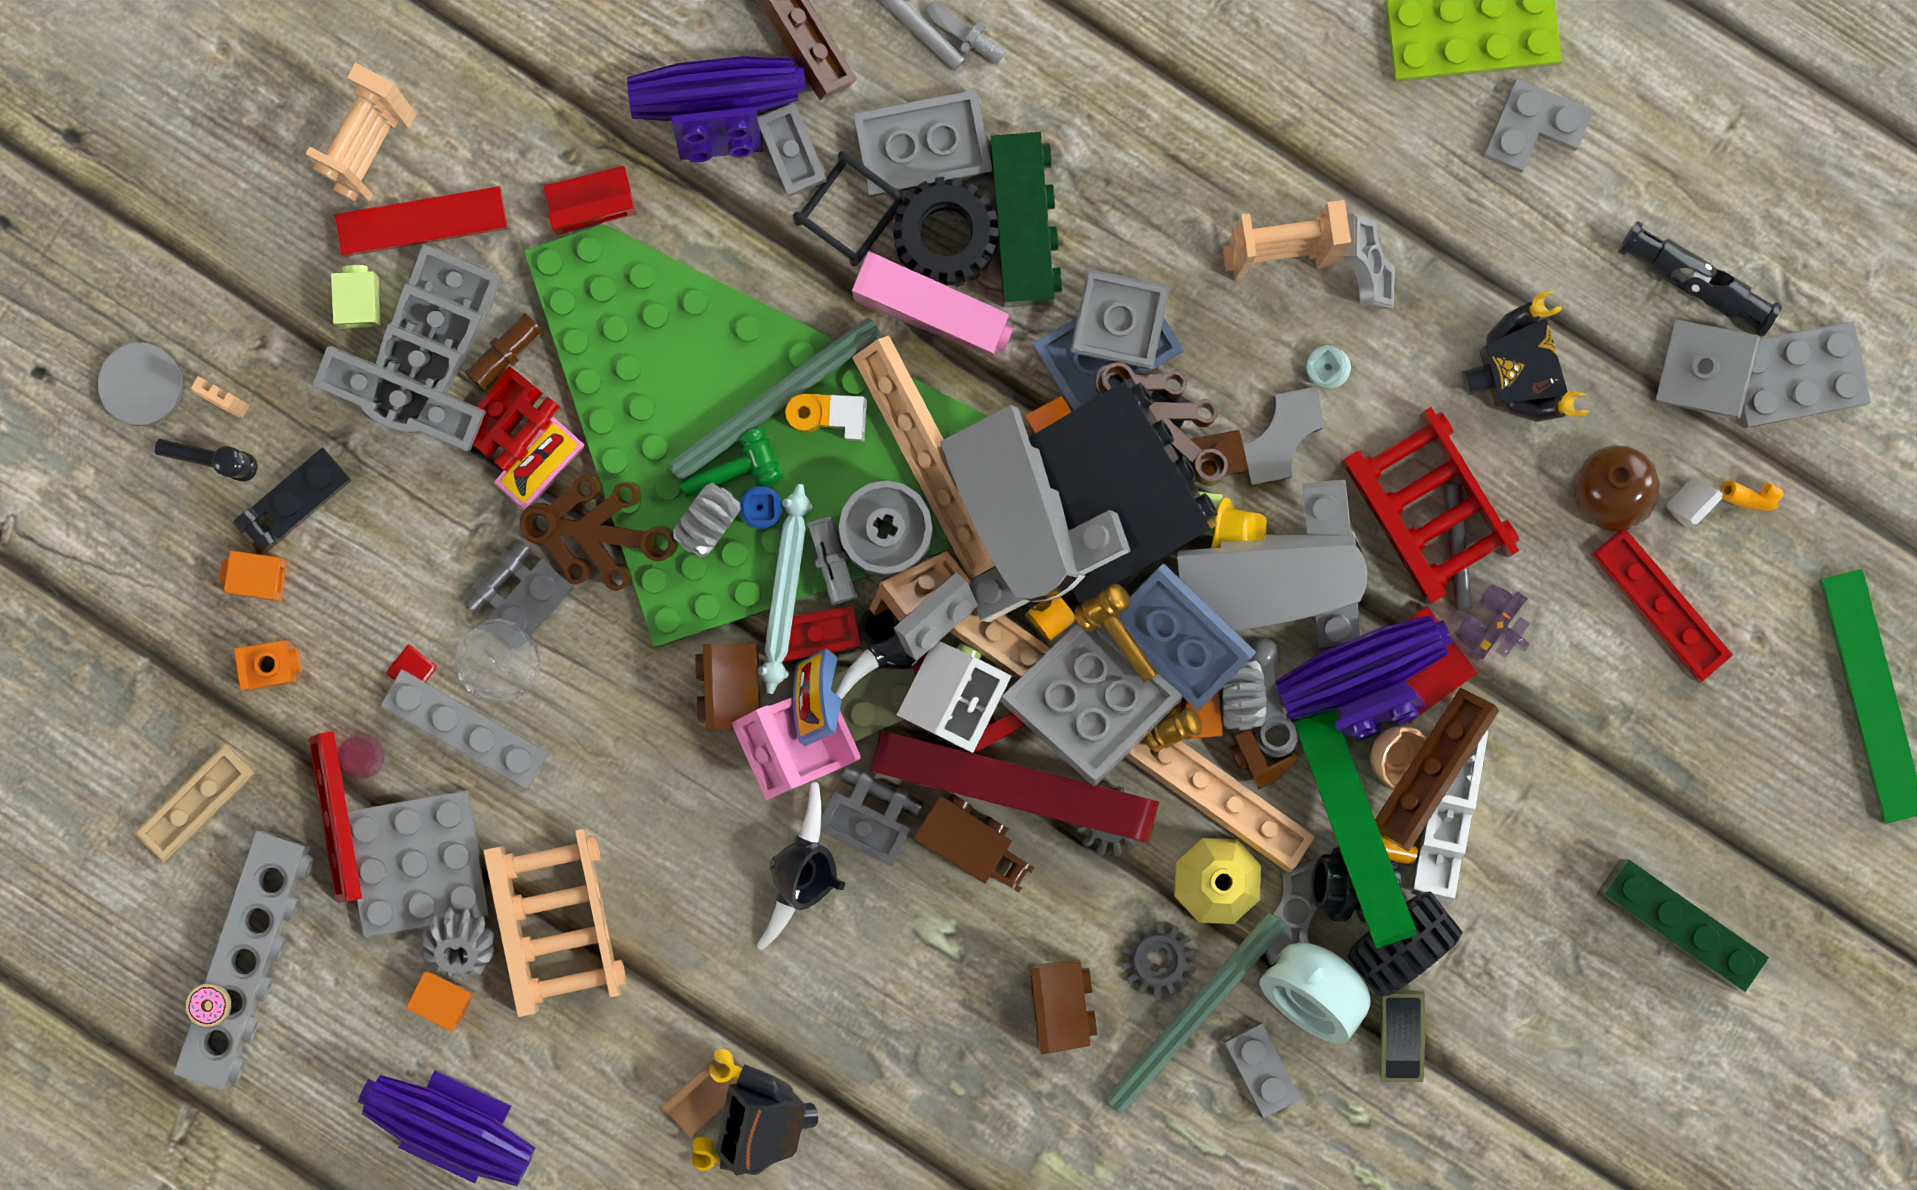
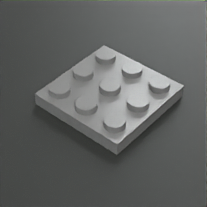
[1001,623,1182,787]
[348,790,491,938]

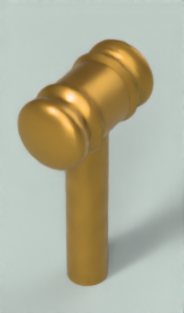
[1075,584,1158,683]
[1144,704,1202,752]

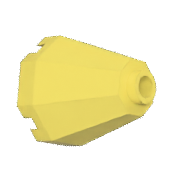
[1174,838,1261,924]

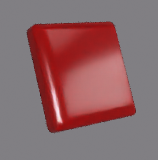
[386,644,437,682]

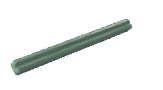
[669,318,881,481]
[1106,913,1286,1113]

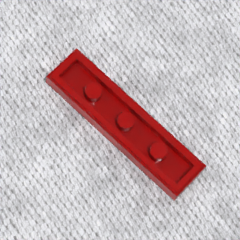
[334,186,508,257]
[1590,530,1733,683]
[308,731,362,903]

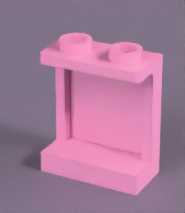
[731,697,860,801]

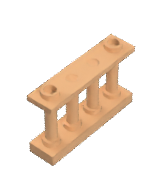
[306,63,417,202]
[1223,200,1351,281]
[483,829,627,1017]

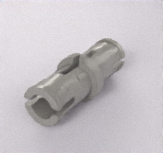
[807,516,857,605]

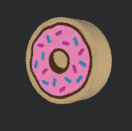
[186,983,231,1027]

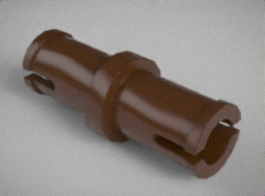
[465,313,543,391]

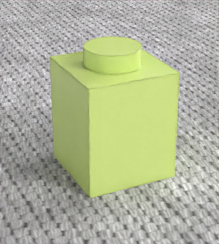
[331,265,381,329]

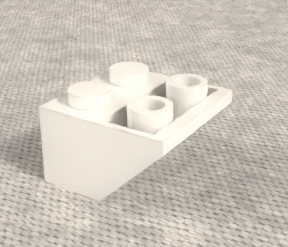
[897,641,1011,753]

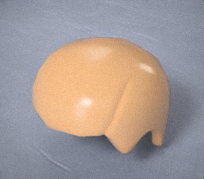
[1369,726,1427,790]

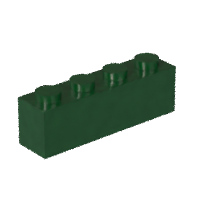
[990,132,1062,308]
[1597,859,1769,992]

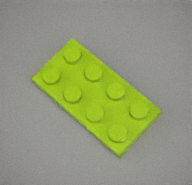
[1385,0,1562,82]

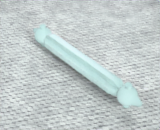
[758,484,813,694]

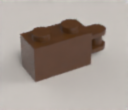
[913,793,1035,893]

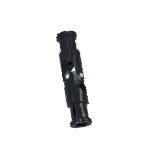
[1618,221,1782,337]

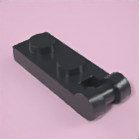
[233,447,352,555]

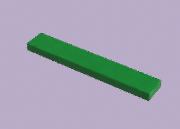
[1819,569,1917,824]
[1294,710,1417,949]

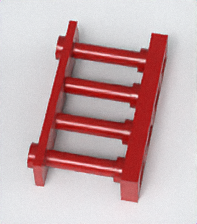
[1341,407,1520,605]

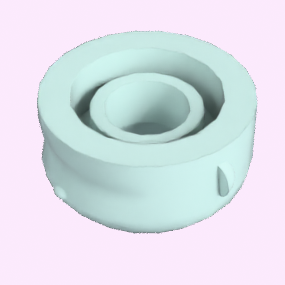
[1259,942,1371,1044]

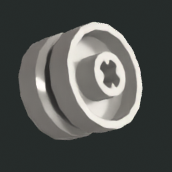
[838,480,933,578]

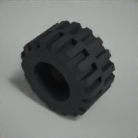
[893,177,998,287]
[1347,891,1463,997]

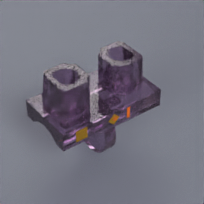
[1454,584,1530,661]

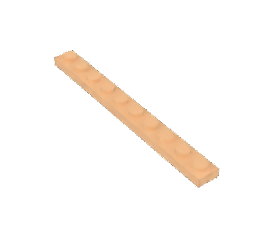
[949,608,1315,873]

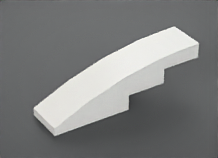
[1411,731,1489,903]

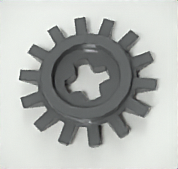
[1121,922,1197,998]

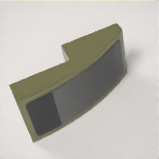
[1379,990,1425,1082]

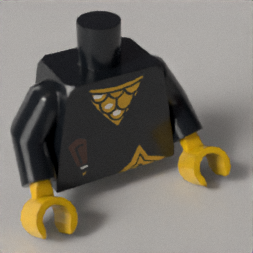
[1462,290,1589,422]

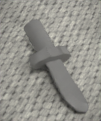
[927,2,1007,65]

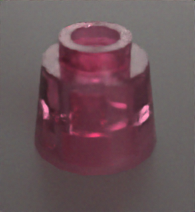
[338,733,385,780]

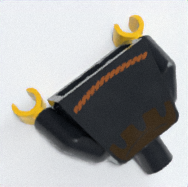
[692,1049,818,1176]

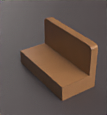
[869,551,971,622]
[660,1049,743,1138]

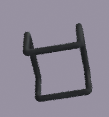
[793,151,902,266]

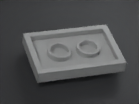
[853,90,993,198]
[1742,321,1871,428]

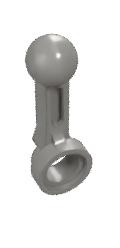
[1249,638,1298,760]

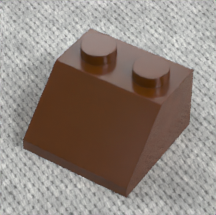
[1029,960,1097,1054]

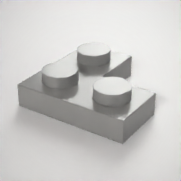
[1483,78,1594,173]

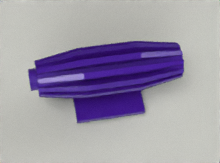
[627,56,806,162]
[1275,615,1453,741]
[358,1070,536,1187]

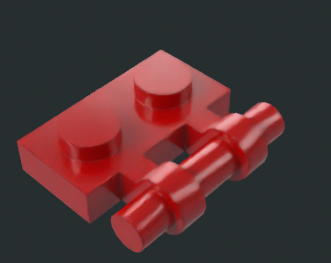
[473,366,560,472]

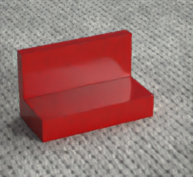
[543,166,637,235]

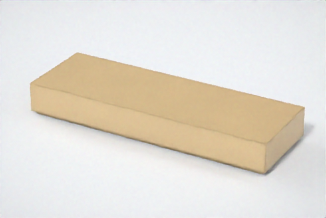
[134,744,256,863]

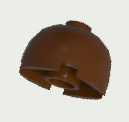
[1574,445,1660,532]

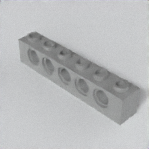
[173,831,313,1090]

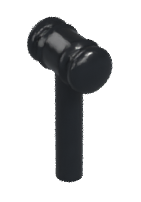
[155,439,258,482]

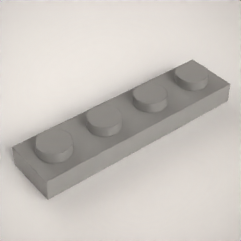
[381,669,549,790]

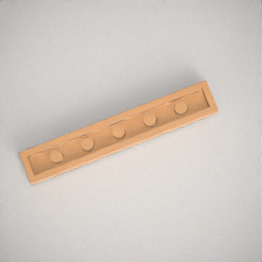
[852,335,996,580]

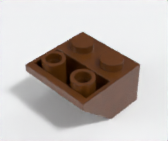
[695,644,760,732]

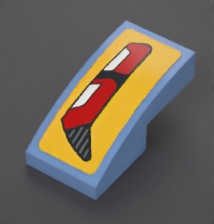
[793,649,842,746]

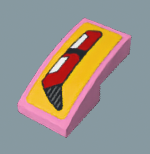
[494,417,584,511]

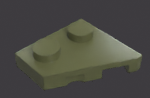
[831,666,916,742]

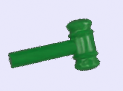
[679,428,783,498]

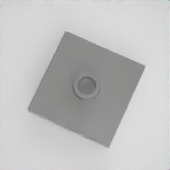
[1070,269,1170,370]
[1656,319,1760,419]

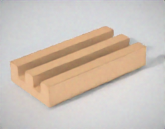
[191,376,250,419]

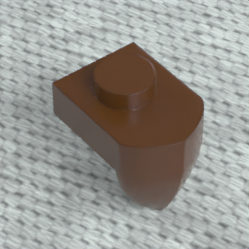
[1229,729,1299,790]

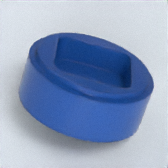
[738,486,782,529]

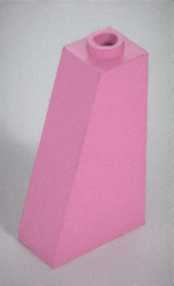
[852,251,1014,358]

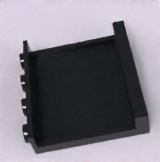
[1029,378,1218,605]

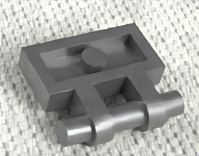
[464,540,574,650]
[820,765,923,866]

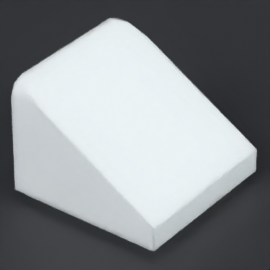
[1666,478,1723,528]

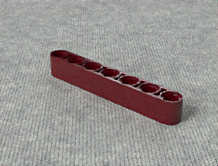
[870,730,1159,843]

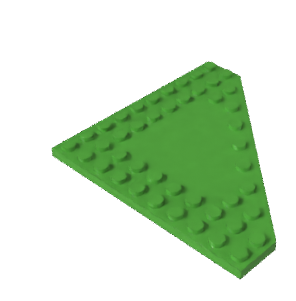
[524,224,988,648]

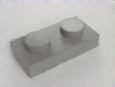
[758,103,827,198]
[894,573,978,661]
[1224,1023,1301,1118]

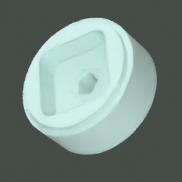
[1306,345,1351,389]

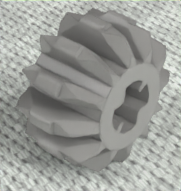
[673,483,740,558]
[1219,661,1267,731]
[422,907,494,981]

